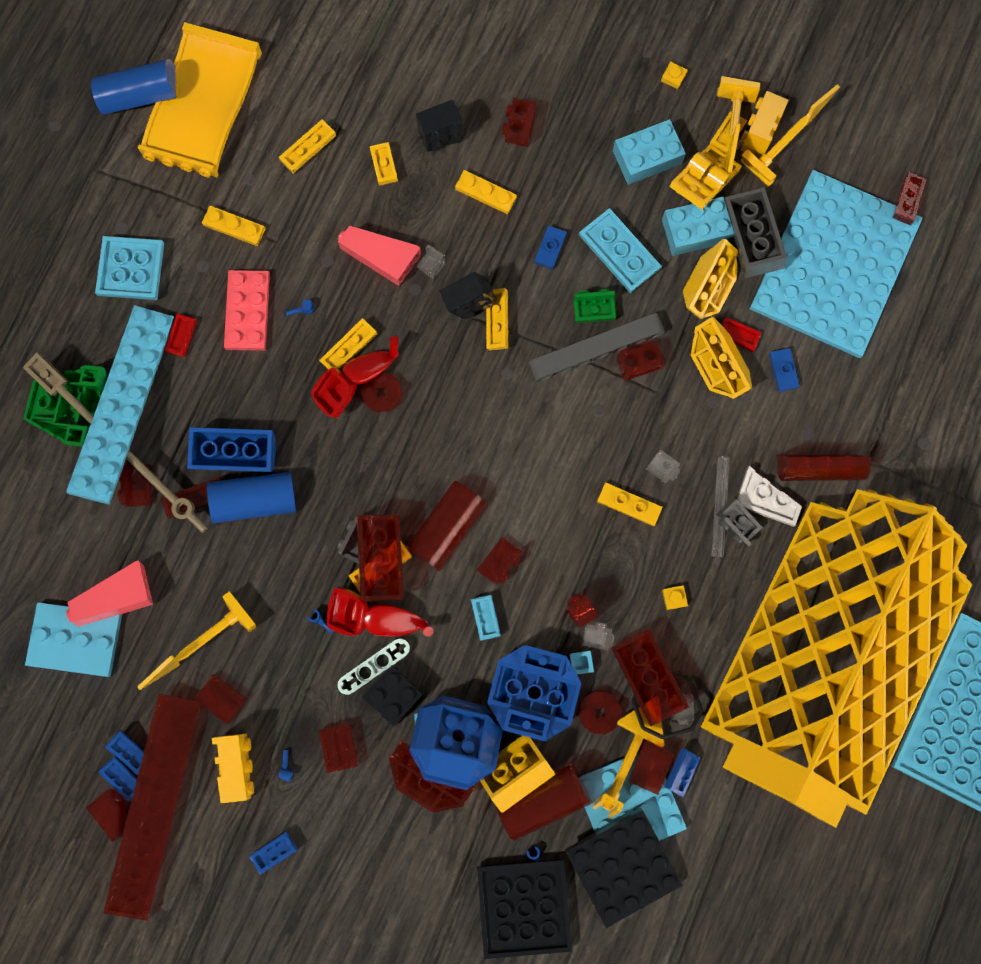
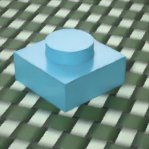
[569,651,594,674]

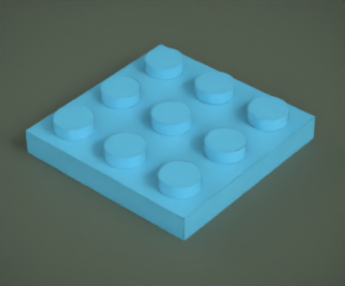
[95,236,164,300]

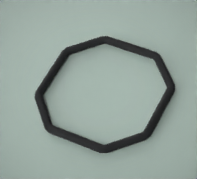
[632,672,703,739]

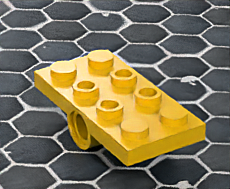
[669,144,742,210]

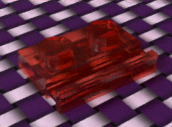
[194,674,248,725]
[319,723,358,773]
[628,741,674,795]

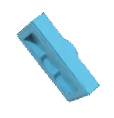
[471,595,501,641]

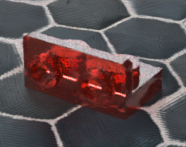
[118,463,152,507]
[477,537,522,586]

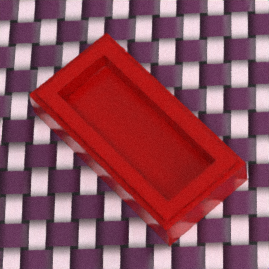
[164,313,197,358]
[721,317,762,352]

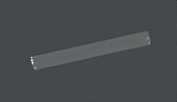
[712,456,730,558]

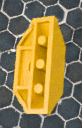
[683,239,738,319]
[691,317,752,399]

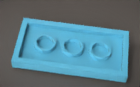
[579,208,662,294]

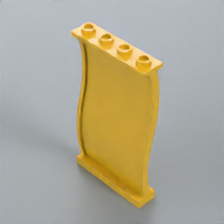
[138,22,262,178]

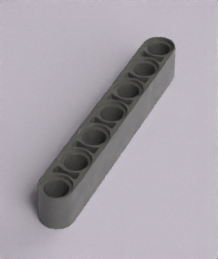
[529,313,665,382]

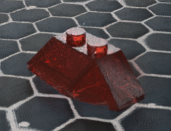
[389,740,474,813]

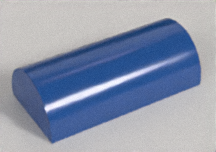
[91,59,176,115]
[187,427,276,472]
[207,472,296,524]

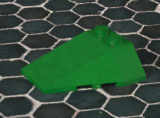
[23,365,108,447]

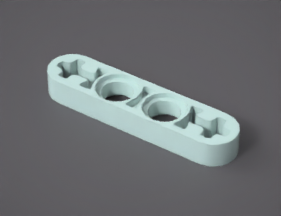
[338,639,410,695]

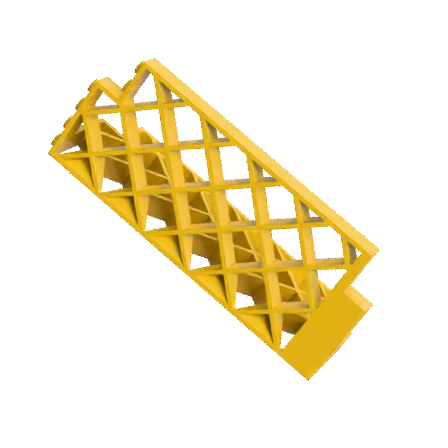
[701,489,972,828]

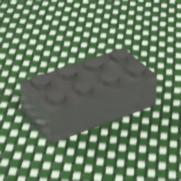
[725,187,787,278]

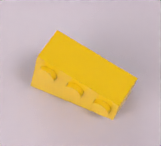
[740,91,788,158]
[212,733,254,803]

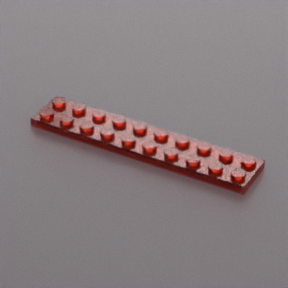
[103,693,202,921]

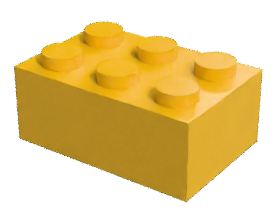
[480,735,555,813]

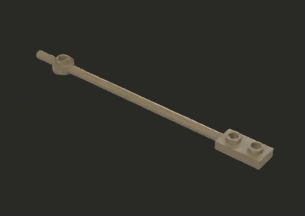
[23,352,208,533]

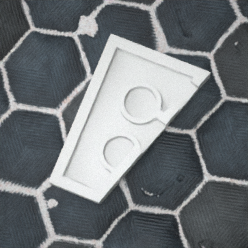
[737,466,802,527]

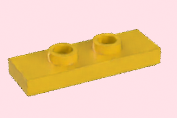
[597,482,662,527]

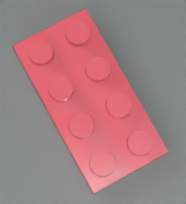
[224,270,270,351]

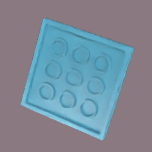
[573,746,687,841]

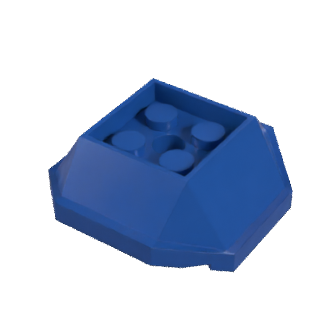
[487,645,581,741]
[409,695,503,790]

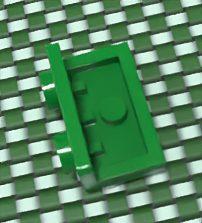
[573,289,616,323]

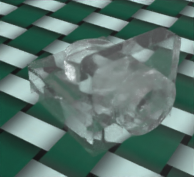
[671,694,696,725]

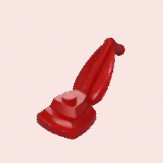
[311,336,399,418]
[327,587,433,637]

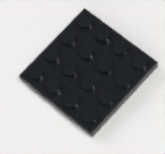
[565,808,683,928]
[477,859,572,959]

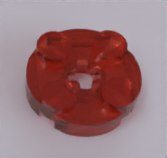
[361,372,402,413]
[579,692,622,735]

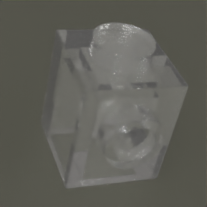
[646,449,680,483]
[582,622,615,651]

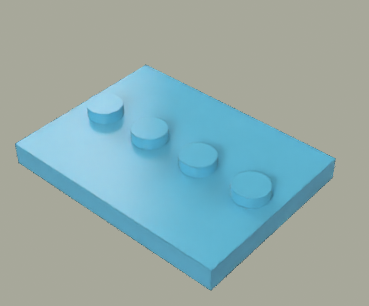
[25,602,122,677]

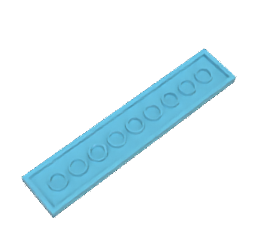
[66,305,175,505]

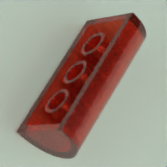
[777,454,871,481]
[406,481,488,572]
[357,515,404,602]
[611,629,689,727]
[496,763,593,841]

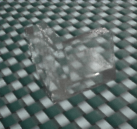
[417,244,445,279]

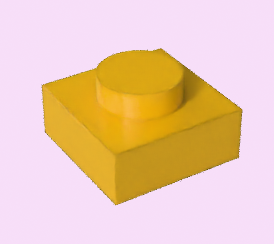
[661,62,688,89]
[662,585,688,610]

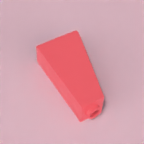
[338,226,421,286]
[66,561,153,627]

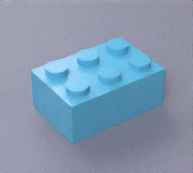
[613,119,686,185]
[662,197,734,256]

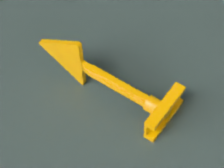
[717,76,760,173]
[740,84,840,187]
[138,591,256,690]
[592,696,664,818]

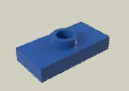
[534,225,567,270]
[769,348,800,392]
[105,729,153,775]
[664,748,701,797]
[98,756,145,802]
[249,831,298,875]

